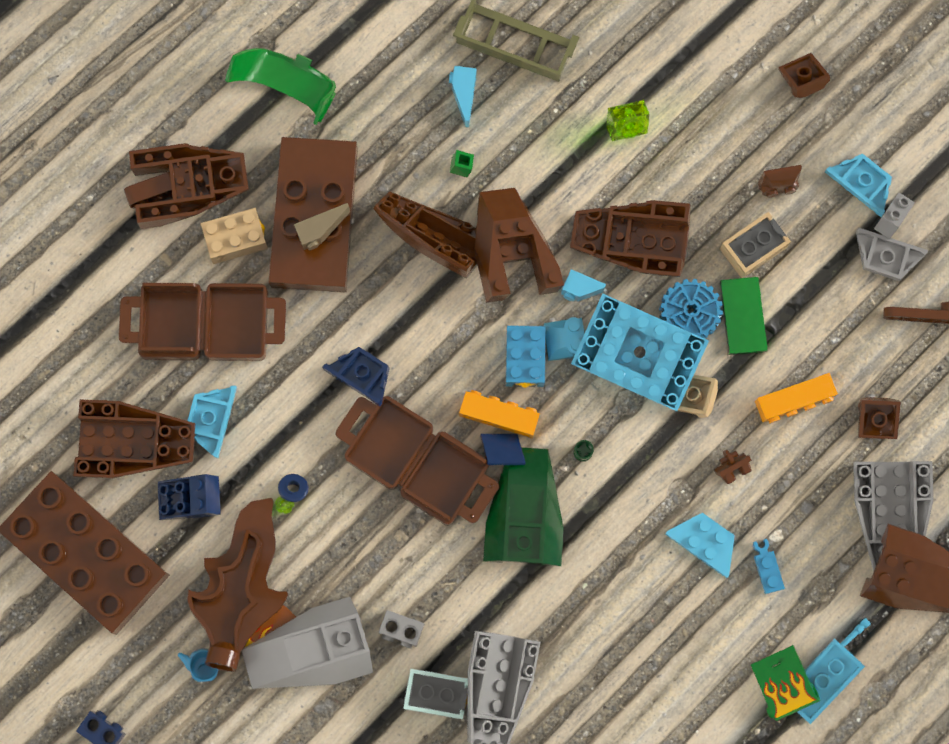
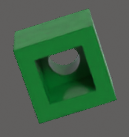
[450,150,474,178]

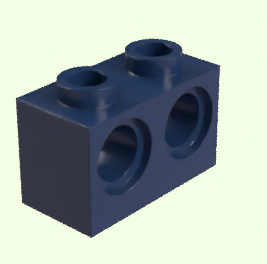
[76,710,126,744]

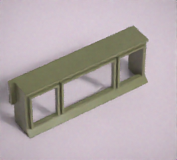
[453,0,580,82]

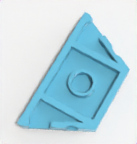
[825,154,892,217]
[187,385,237,458]
[665,513,735,578]

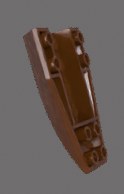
[373,191,478,279]
[73,399,196,478]

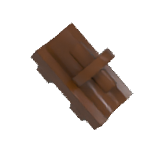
[714,449,752,484]

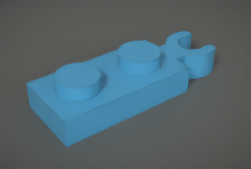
[753,539,785,594]

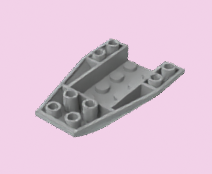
[853,461,933,571]
[242,597,373,689]
[467,631,540,744]

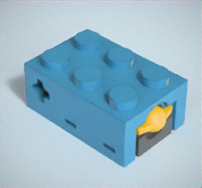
[506,326,545,388]

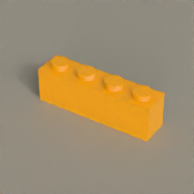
[755,373,838,424]
[459,390,540,439]

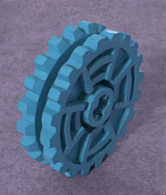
[659,279,723,339]

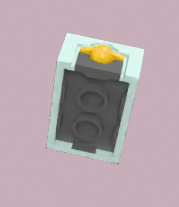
[403,669,468,719]

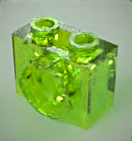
[606,100,650,141]

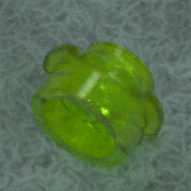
[275,497,294,514]

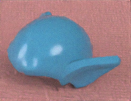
[178,648,218,682]

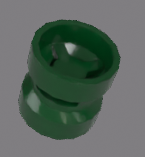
[573,440,594,462]

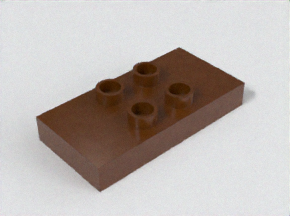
[269,137,358,293]

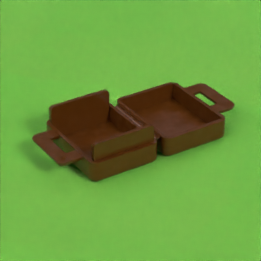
[119,283,286,361]
[335,396,499,526]

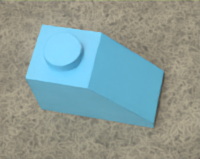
[561,269,606,302]

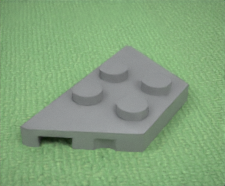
[856,227,928,281]

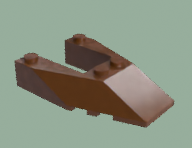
[129,143,249,229]
[474,188,564,303]

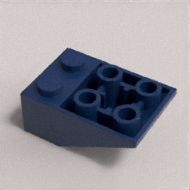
[158,474,221,520]

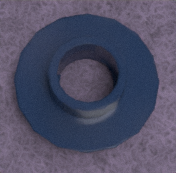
[278,474,309,502]

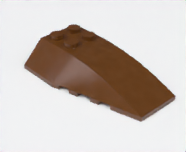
[570,200,691,277]
[860,524,949,613]

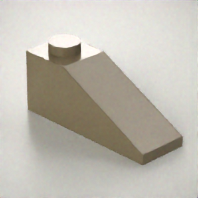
[294,203,350,250]

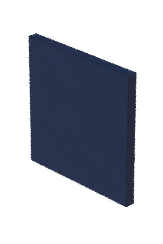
[480,434,526,465]

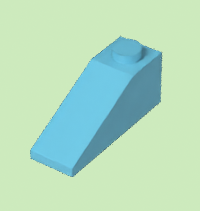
[449,66,477,127]

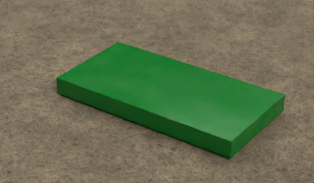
[720,277,768,355]

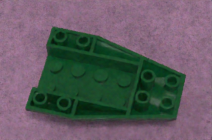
[483,447,564,567]

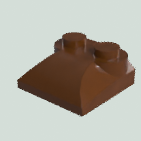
[779,53,830,98]
[758,165,802,198]
[858,397,901,439]

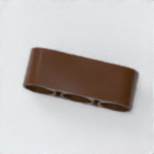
[124,172,172,209]

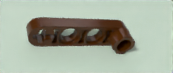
[883,302,949,324]

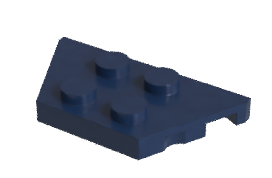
[322,347,390,406]

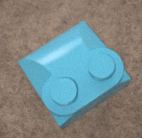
[544,317,584,361]

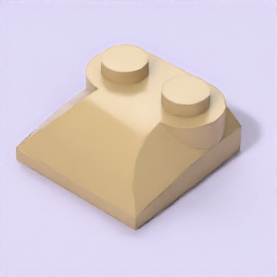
[678,375,718,418]

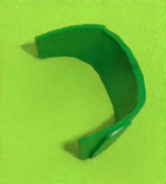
[225,48,336,125]

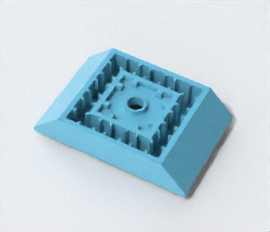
[571,293,709,411]

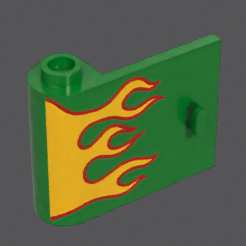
[751,645,820,721]

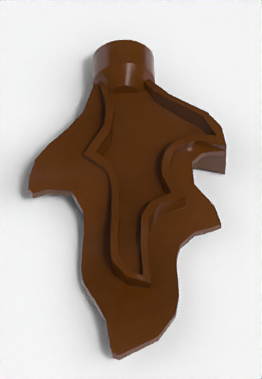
[187,498,288,672]

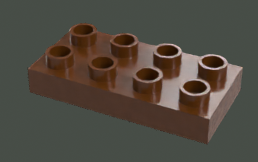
[0,471,170,635]

